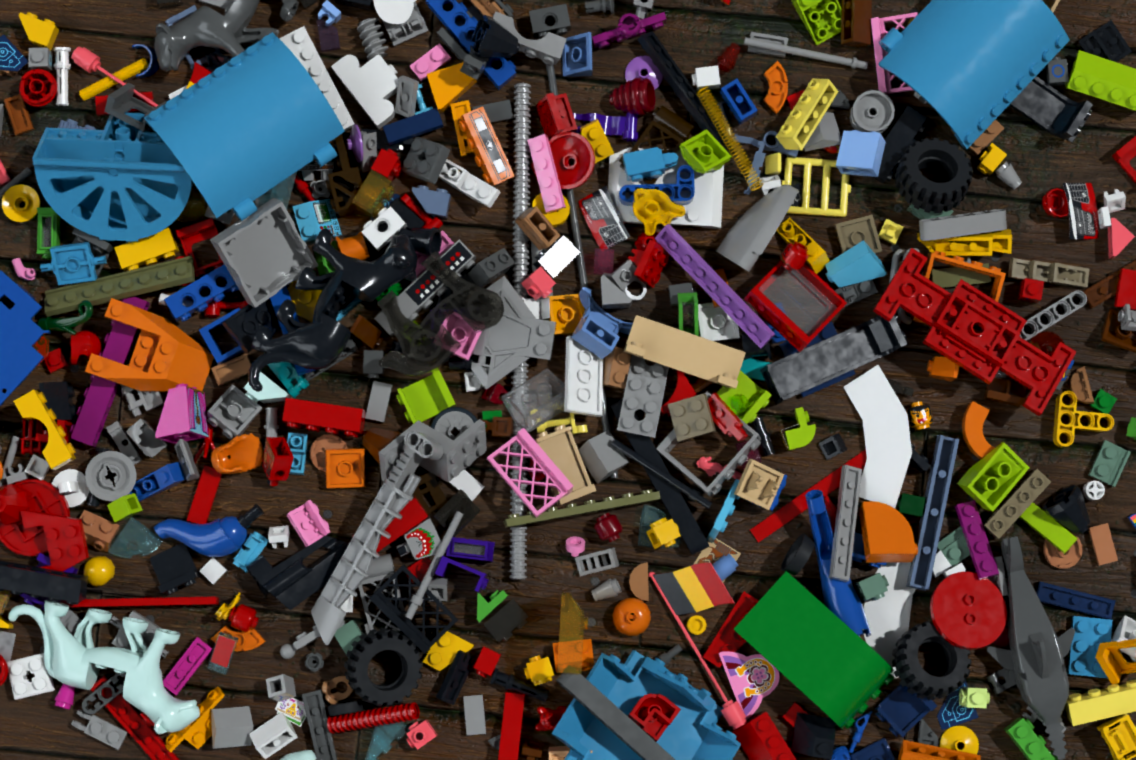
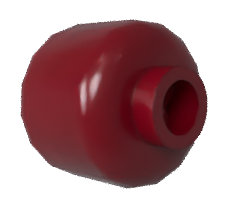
[594,513,623,542]

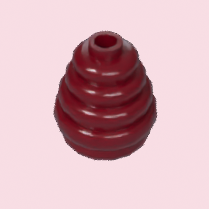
[609,77,656,115]

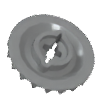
[85,450,136,501]

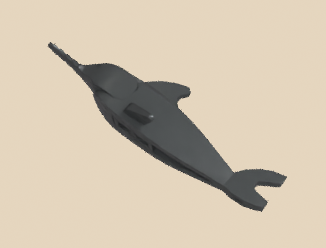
[986,536,1075,760]

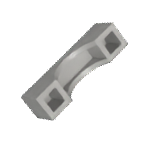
[492,11,567,65]

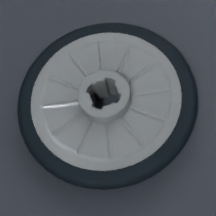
[431,407,477,440]

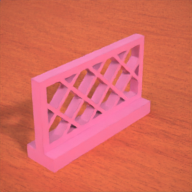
[871,12,918,95]
[487,428,574,518]

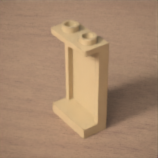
[535,424,596,506]

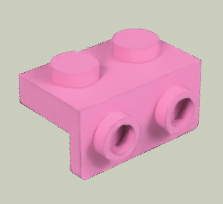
[286,500,330,547]

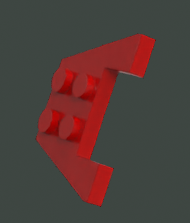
[20,510,89,572]

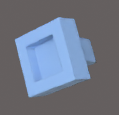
[318,0,341,26]

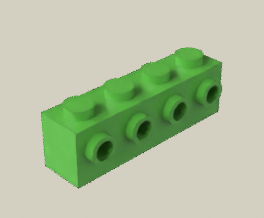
[1004,717,1059,760]

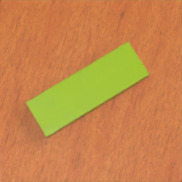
[1019,503,1078,554]

